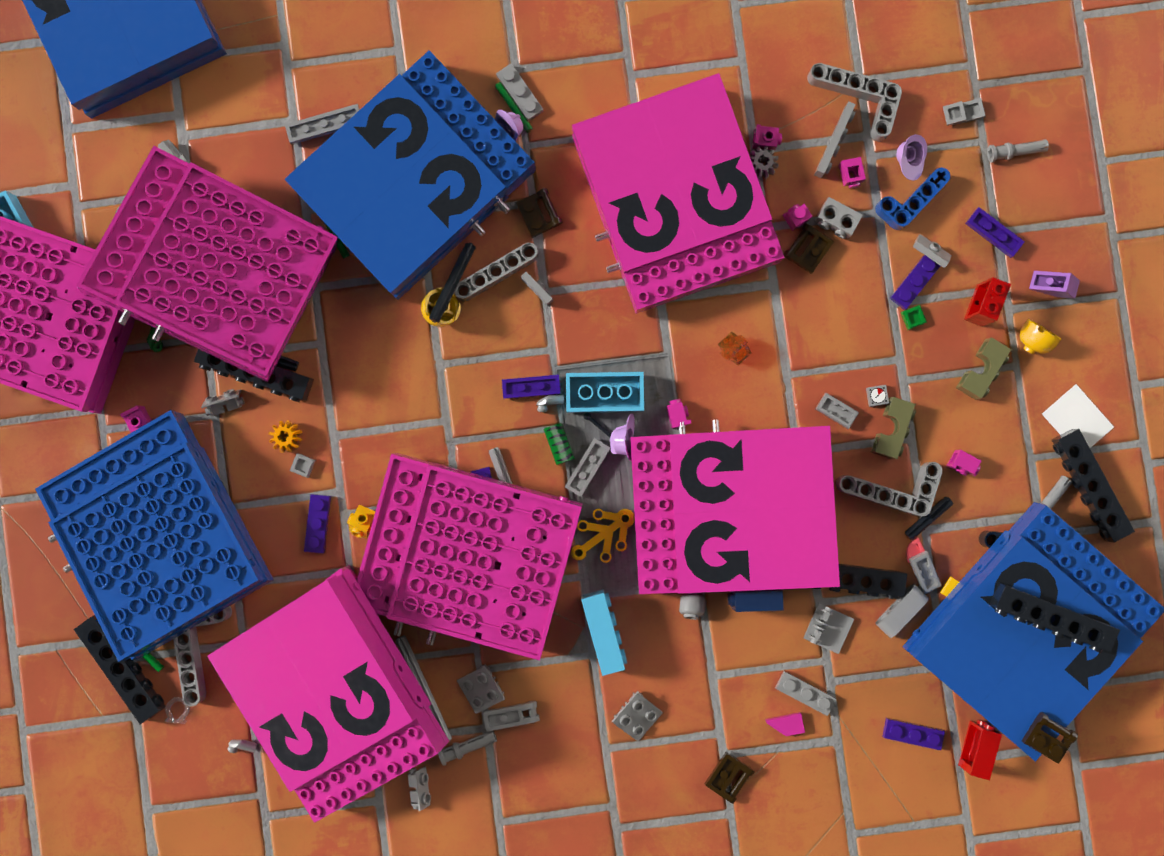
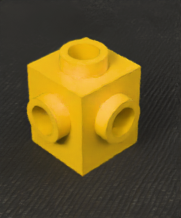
[347,505,375,538]

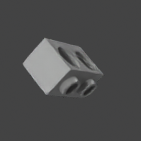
[815,197,863,239]

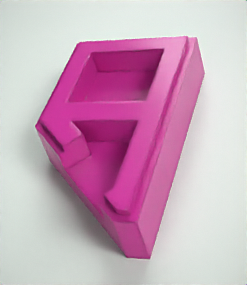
[765,712,805,736]

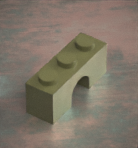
[956,337,1011,400]
[871,397,916,459]

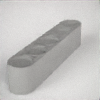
[455,243,538,301]

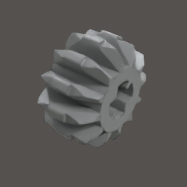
[750,146,779,179]

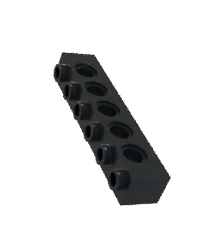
[194,349,314,403]
[1052,429,1135,543]
[813,564,907,599]
[989,582,1120,653]
[73,615,166,724]

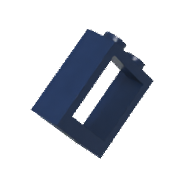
[728,589,784,612]

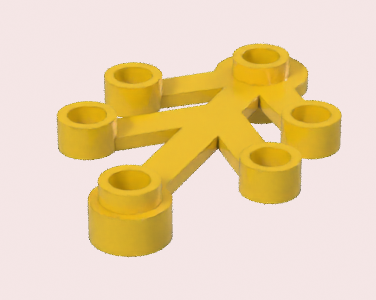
[571,508,635,563]

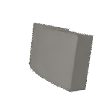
[943,98,985,126]

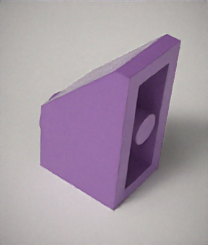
[1029,271,1080,299]

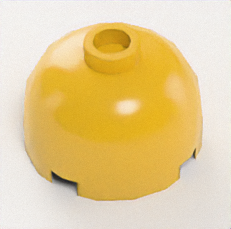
[421,287,461,327]
[1020,319,1061,355]

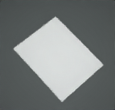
[1042,384,1114,451]

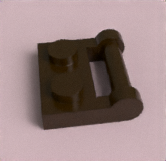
[516,188,563,238]
[783,223,834,274]
[1022,712,1078,764]
[704,752,755,804]

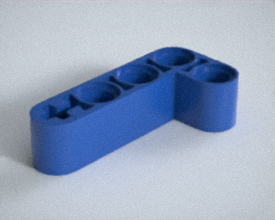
[875,167,950,230]

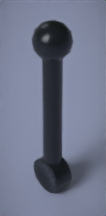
[584,413,611,437]

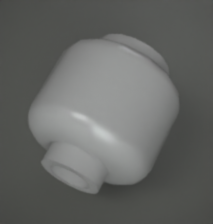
[679,593,705,620]

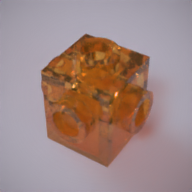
[718,332,752,366]

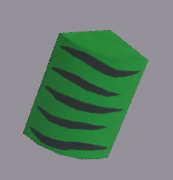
[544,423,575,465]

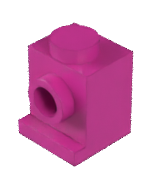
[752,124,782,151]
[838,157,866,189]
[782,203,813,231]
[666,399,691,429]
[120,405,152,433]
[946,450,981,476]

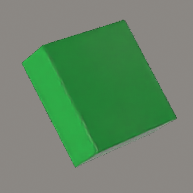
[900,305,927,330]

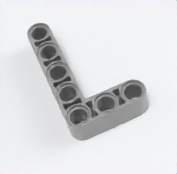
[807,63,902,142]
[835,462,942,516]
[173,606,232,706]

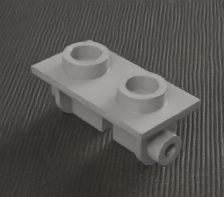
[201,389,245,416]
[407,767,431,811]

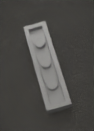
[814,101,856,178]
[285,104,360,145]

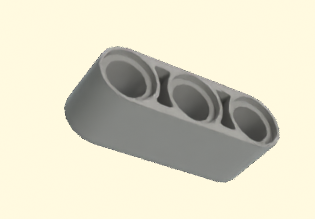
[875,584,929,638]

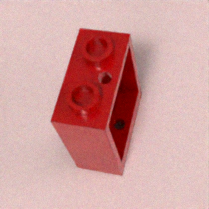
[964,277,1011,327]
[958,719,1002,781]

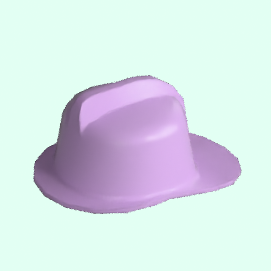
[495,109,523,142]
[896,134,927,181]
[610,414,635,460]

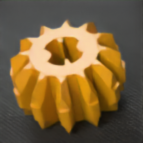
[269,420,302,453]

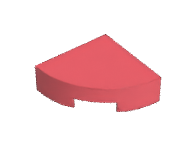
[906,537,925,563]

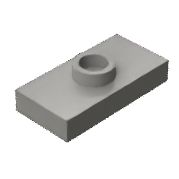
[913,234,952,268]
[521,272,553,306]
[815,393,859,429]
[909,551,942,594]

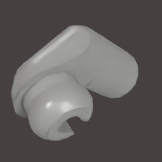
[536,395,564,412]
[227,739,257,753]

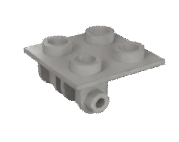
[803,603,854,654]
[457,664,505,714]
[612,691,663,741]

